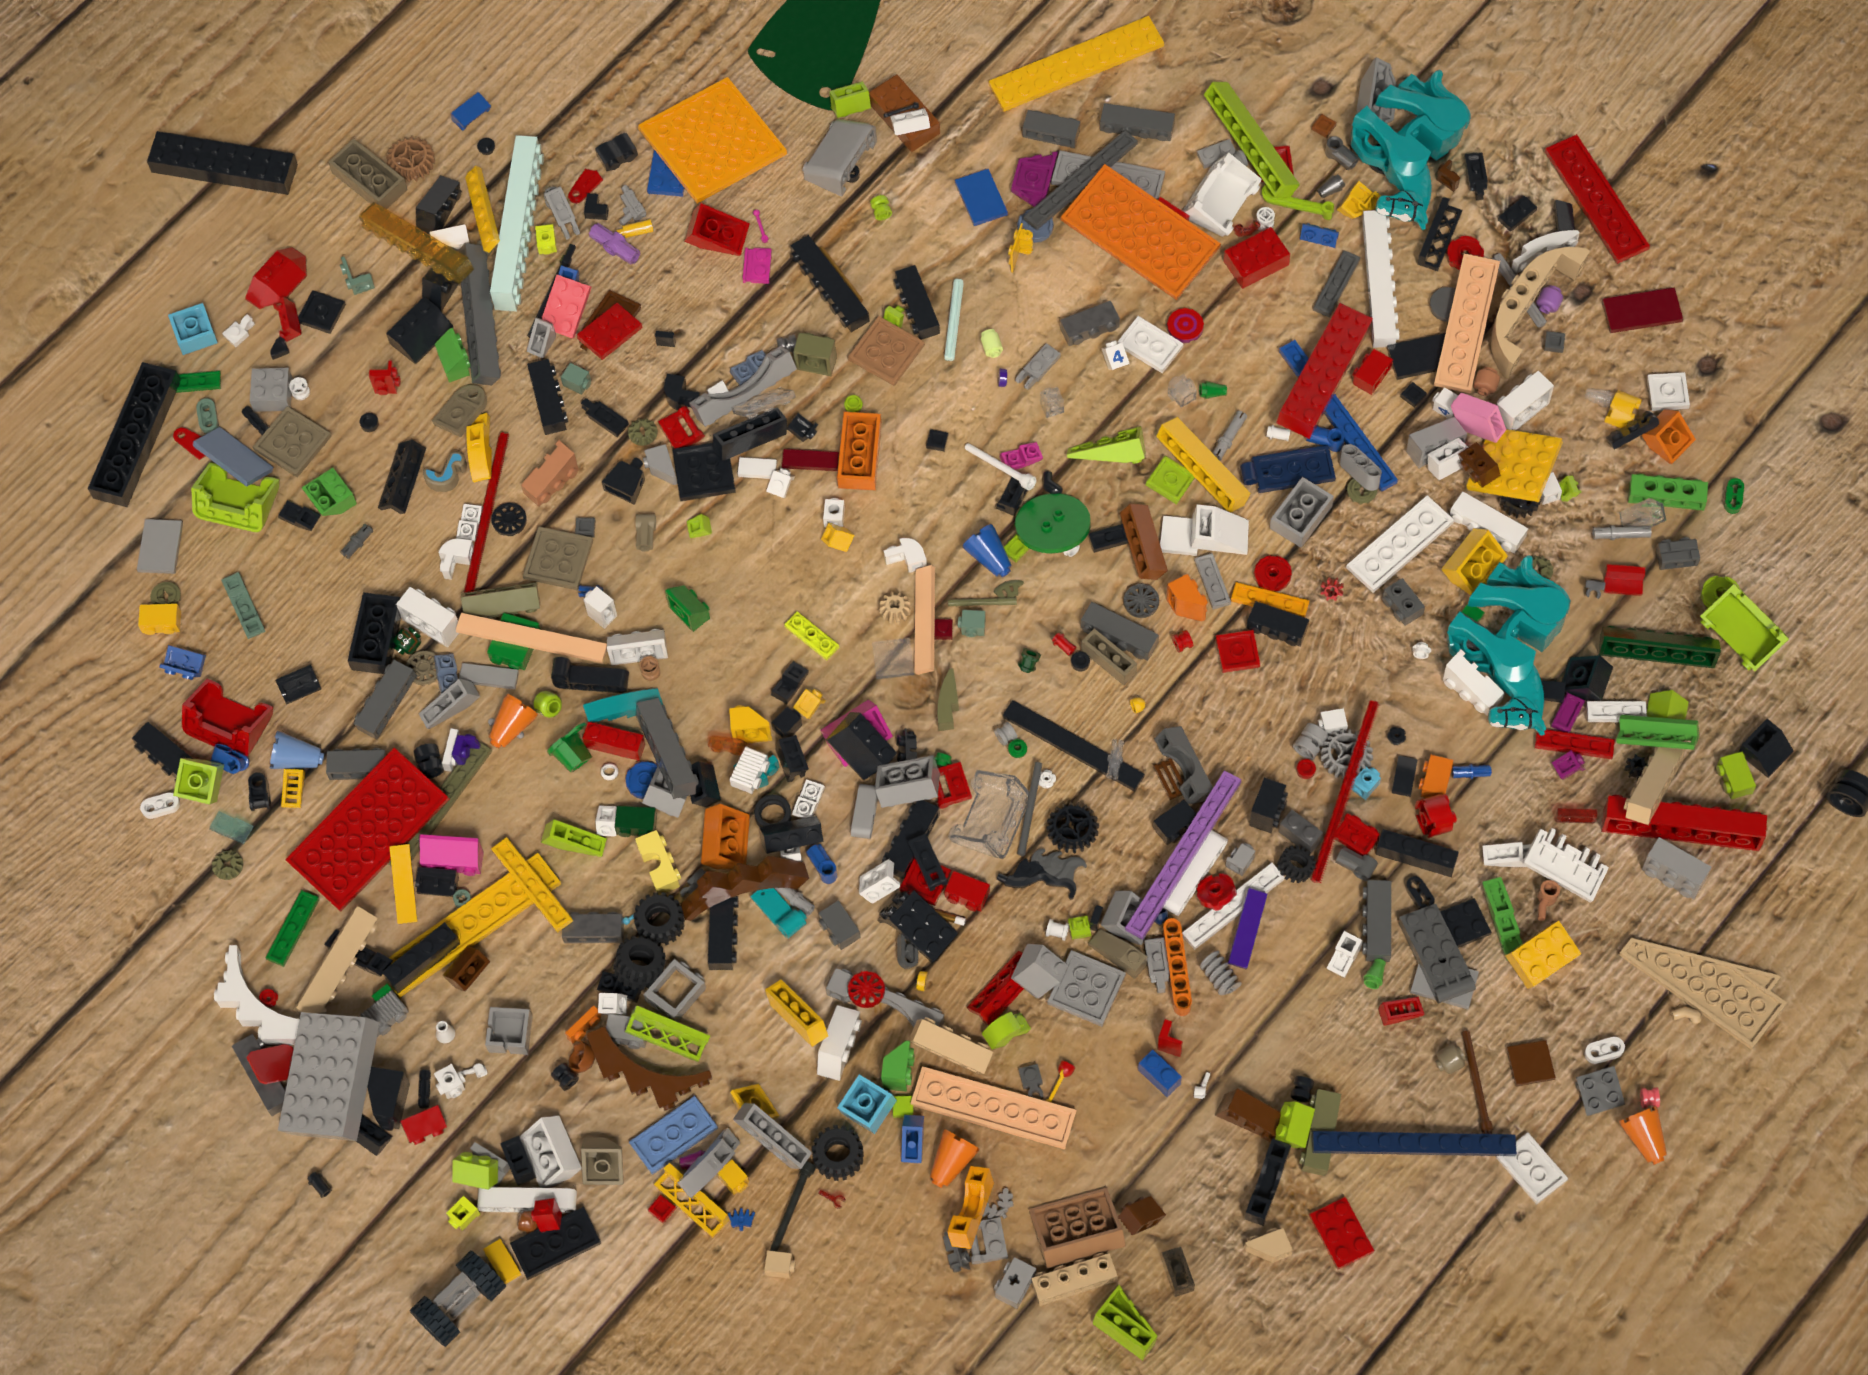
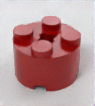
[1415,794,1457,838]

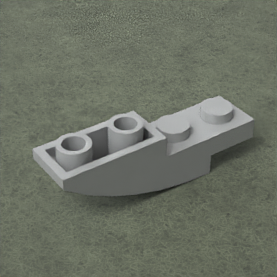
[677,1128,740,1198]

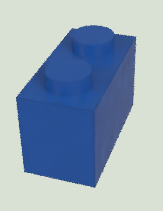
[1138,1050,1182,1097]

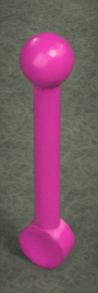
[753,209,768,243]

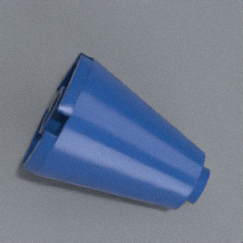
[962,524,1012,578]

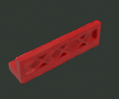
[966,951,1024,1026]

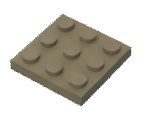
[253,406,332,478]
[523,526,593,590]

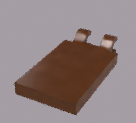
[579,290,641,351]

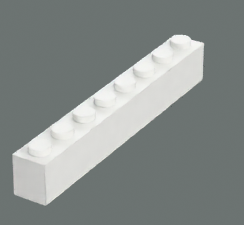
[1362,211,1399,348]

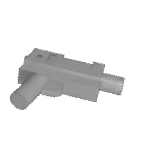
[619,185,646,226]

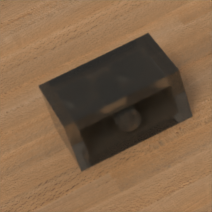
[1161,1246,1195,1297]

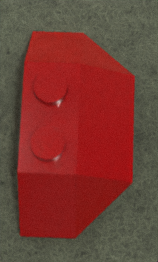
[245,247,307,309]

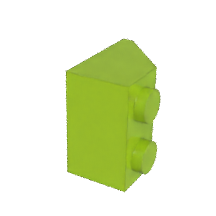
[173,758,224,805]

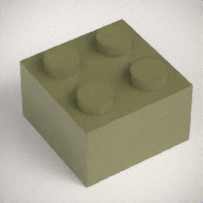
[793,333,837,377]

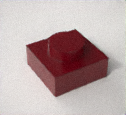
[934,619,953,640]

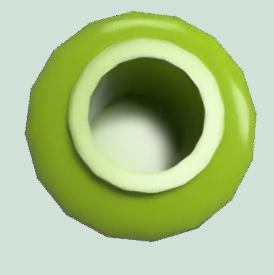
[533,691,562,718]

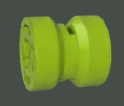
[870,195,892,220]

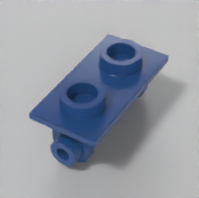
[1300,223,1339,248]

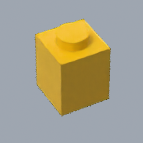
[717,1160,749,1195]

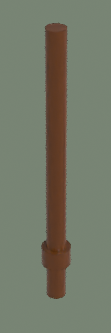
[1462,1030,1493,1134]

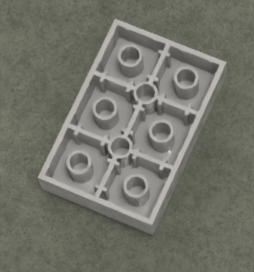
[278,1012,380,1141]

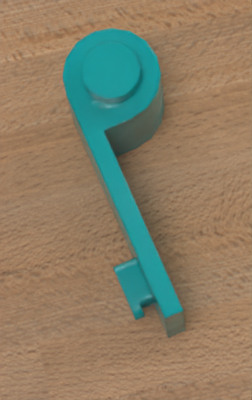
[750,888,807,939]

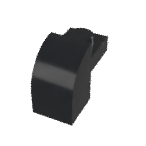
[664,374,700,410]

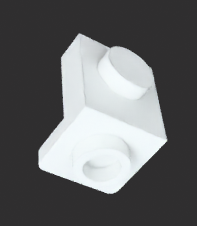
[766,468,795,498]

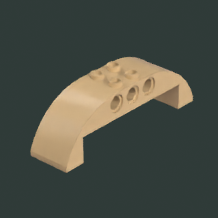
[1490,247,1590,379]

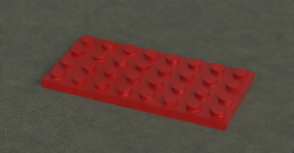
[285,748,450,912]

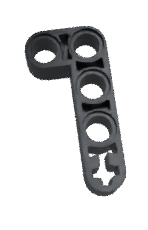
[551,657,629,693]

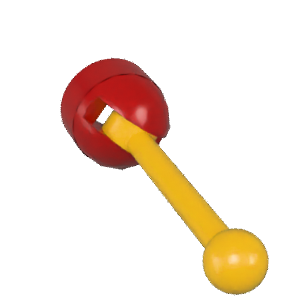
[1045,1060,1075,1103]

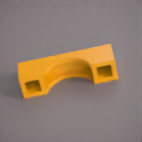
[947,1166,994,1249]

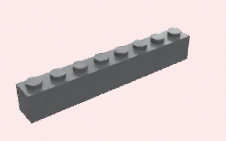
[457,243,501,386]

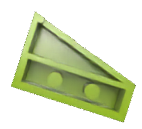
[1093,1285,1157,1361]

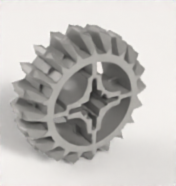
[1320,729,1373,781]

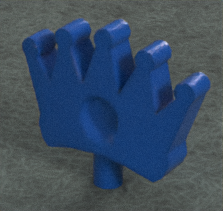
[728,1208,755,1231]

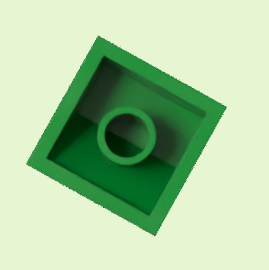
[665,585,710,632]

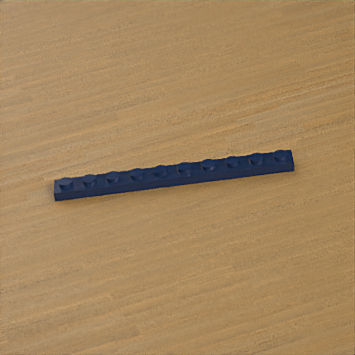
[1312,1131,1517,1156]

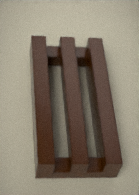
[1154,758,1183,800]

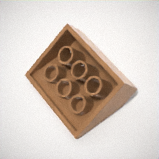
[1029,1187,1126,1268]

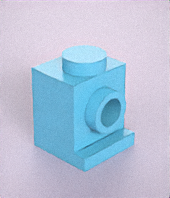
[1350,767,1381,800]

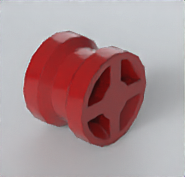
[1172,630,1194,653]

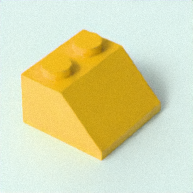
[729,705,772,745]

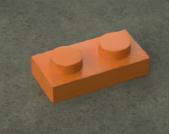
[565,1006,601,1044]

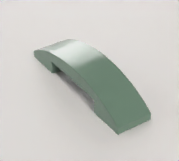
[221,572,266,639]

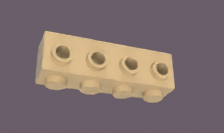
[908,1017,993,1074]
[1031,1253,1118,1306]

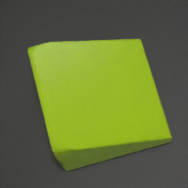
[687,514,712,538]

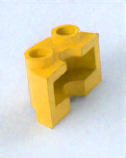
[1604,390,1642,428]

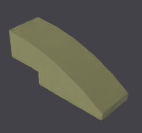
[937,668,959,731]

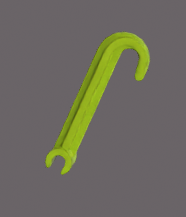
[1262,184,1334,220]

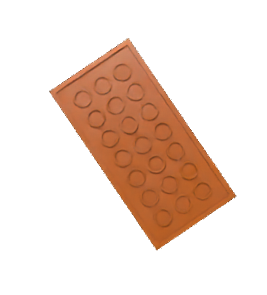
[1061,164,1221,300]

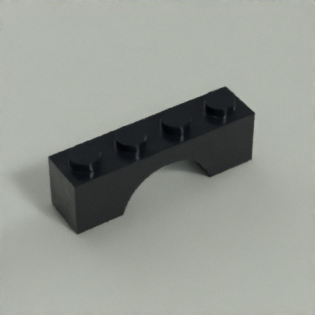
[1245,1138,1291,1226]

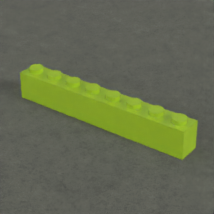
[1204,82,1300,198]

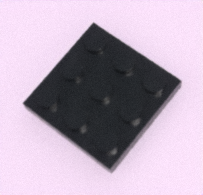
[672,443,736,501]

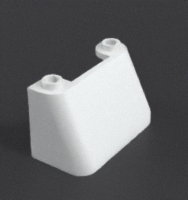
[1182,153,1262,237]

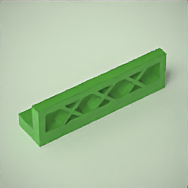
[1616,715,1699,750]

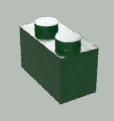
[614,806,657,837]

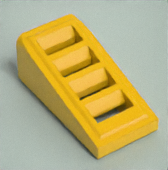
[281,769,305,808]

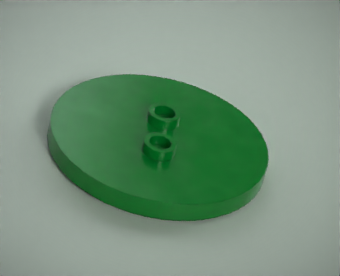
[1015,494,1091,554]

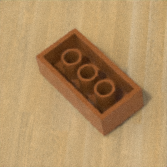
[869,74,940,153]

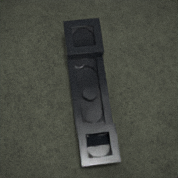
[324,929,393,977]

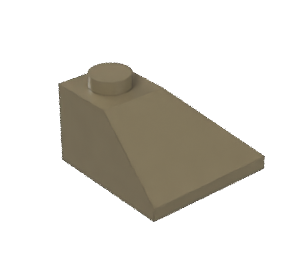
[581,1137,624,1185]

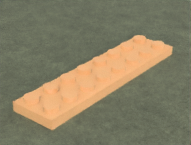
[1434,254,1500,394]
[911,1066,1077,1149]

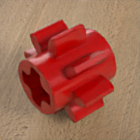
[1320,577,1344,601]

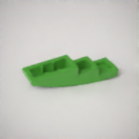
[1482,877,1523,961]

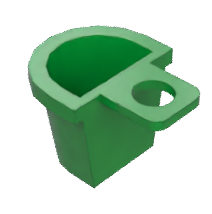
[547,722,592,773]

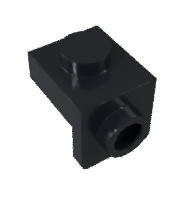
[787,413,818,442]

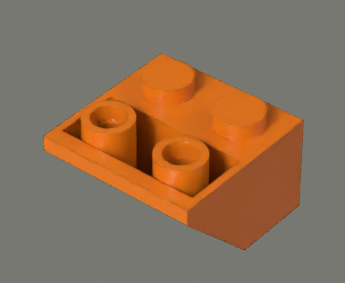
[1167,574,1208,622]

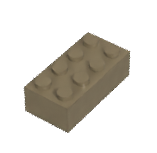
[328,138,408,213]

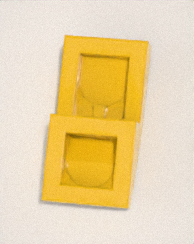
[483,1239,521,1284]

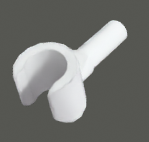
[460,1063,487,1078]
[1194,1072,1210,1099]

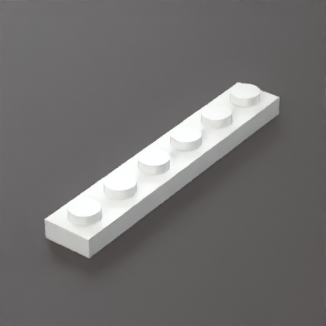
[1182,863,1285,950]

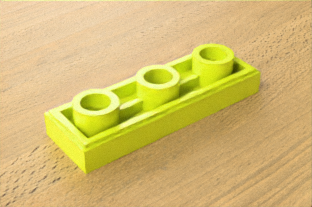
[784,612,840,661]

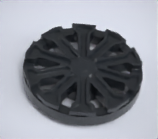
[491,503,527,536]

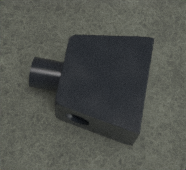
[602,458,645,505]

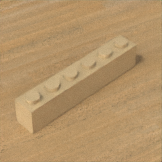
[1624,739,1685,825]
[294,906,378,1014]

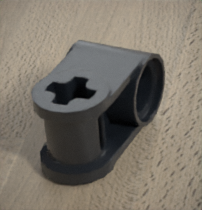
[248,772,271,812]

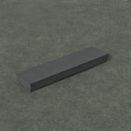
[1313,250,1361,318]

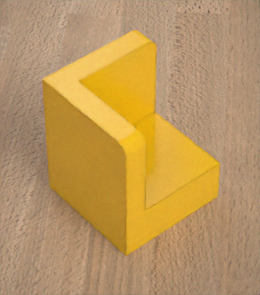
[821,523,854,552]

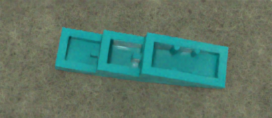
[583,688,663,723]

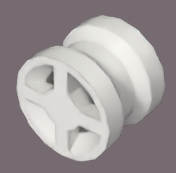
[289,377,310,400]

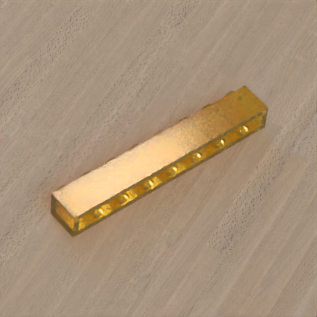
[359,202,474,284]

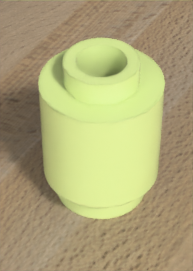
[981,329,1003,358]

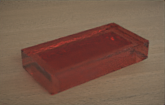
[1555,808,1597,824]

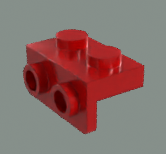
[369,360,401,395]
[1334,813,1380,856]

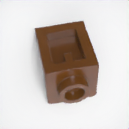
[1437,159,1460,192]

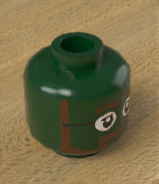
[393,627,421,655]

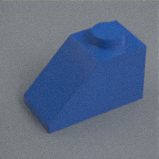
[901,1115,924,1163]

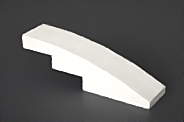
[1483,842,1564,867]

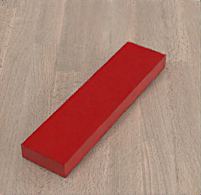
[1535,729,1615,760]

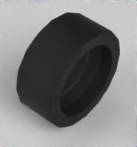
[754,794,792,828]

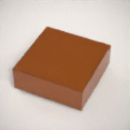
[1311,114,1337,138]

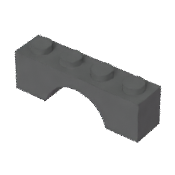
[1154,726,1213,804]

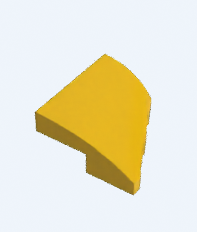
[1336,181,1381,219]

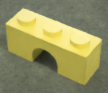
[635,830,681,895]

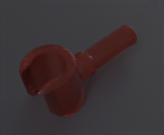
[818,1190,846,1209]

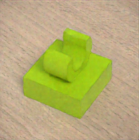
[884,305,904,328]
[1559,475,1581,502]
[1068,916,1091,940]

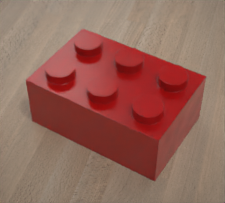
[1223,227,1290,289]

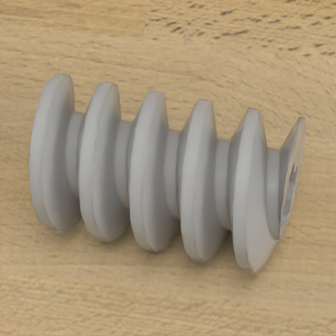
[1200,951,1242,996]

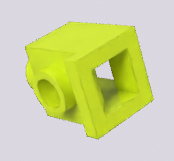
[535,224,557,255]
[446,1196,481,1231]

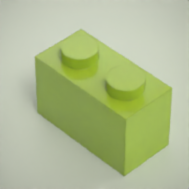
[829,81,871,118]
[1716,751,1756,799]
[1275,1101,1315,1148]
[452,1152,498,1190]

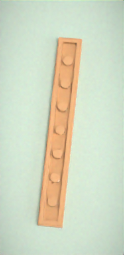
[456,613,607,663]

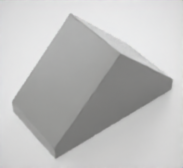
[527,318,556,358]

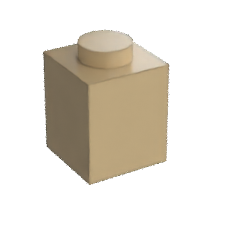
[764,1251,796,1278]

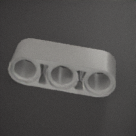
[1339,444,1382,491]
[851,784,878,839]

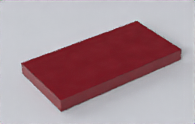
[1602,287,1683,333]

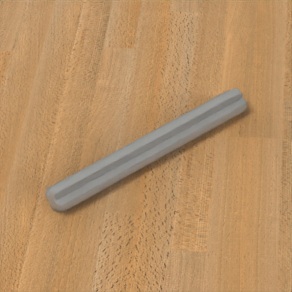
[1492,253,1547,328]

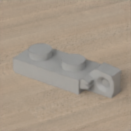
[1144,937,1169,993]

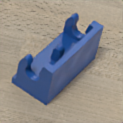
[451,92,491,131]

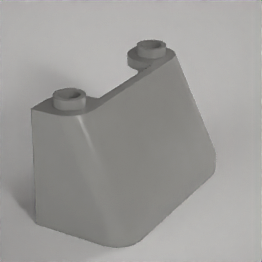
[803,119,877,197]

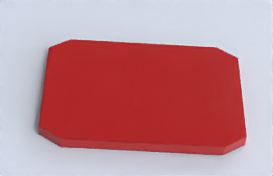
[246,1044,294,1084]

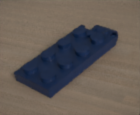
[1240,445,1336,494]

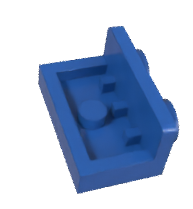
[159,645,206,680]

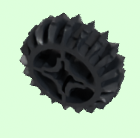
[1046,802,1099,854]

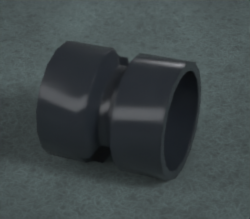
[413,743,444,779]

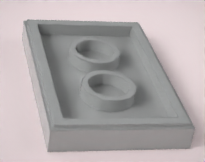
[137,519,183,574]
[1410,961,1479,1010]

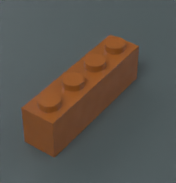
[1120,504,1168,580]

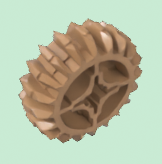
[386,136,435,183]

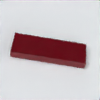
[782,449,839,471]

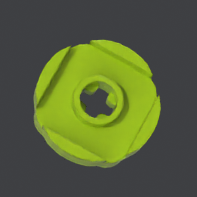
[1700,576,1740,608]

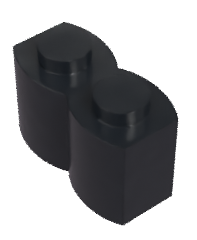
[595,133,638,171]

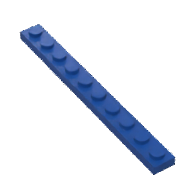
[1279,340,1398,492]

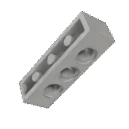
[733,1103,812,1169]

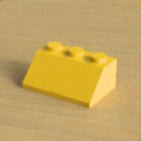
[1441,528,1508,595]

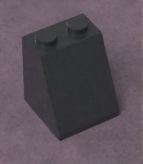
[367,1067,410,1131]

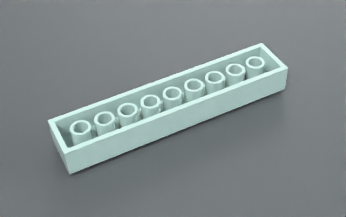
[490,135,544,312]

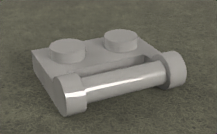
[971,1217,1008,1264]

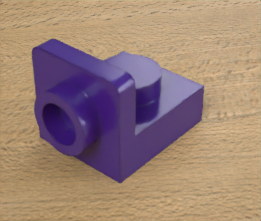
[451,734,481,765]

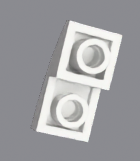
[456,504,483,541]
[792,780,825,818]

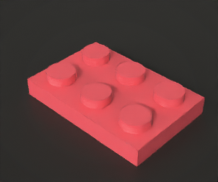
[542,275,592,339]

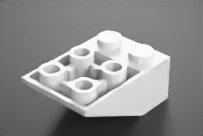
[1191,504,1249,555]

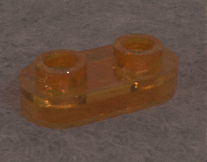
[708,736,747,755]

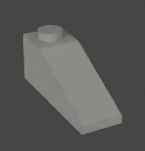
[419,679,480,729]

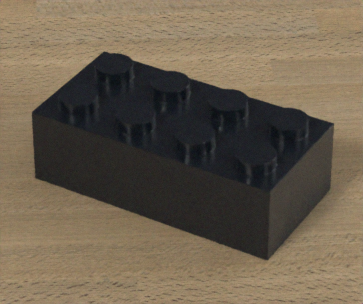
[348,592,401,674]

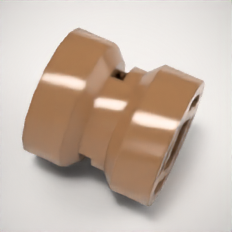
[640,656,660,681]

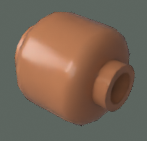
[1473,367,1500,396]

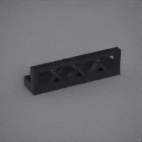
[1417,197,1463,271]
[378,440,426,514]

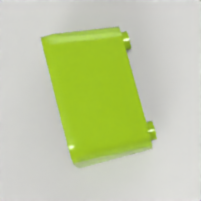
[191,462,279,532]
[1700,583,1789,671]

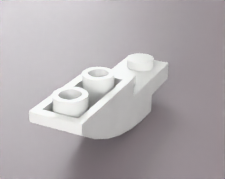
[1511,230,1580,274]

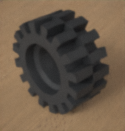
[1277,845,1316,883]

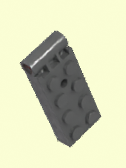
[1399,904,1476,1004]

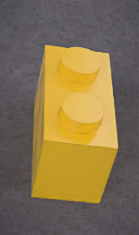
[138,604,181,635]

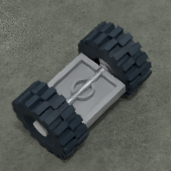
[409,1250,506,1347]

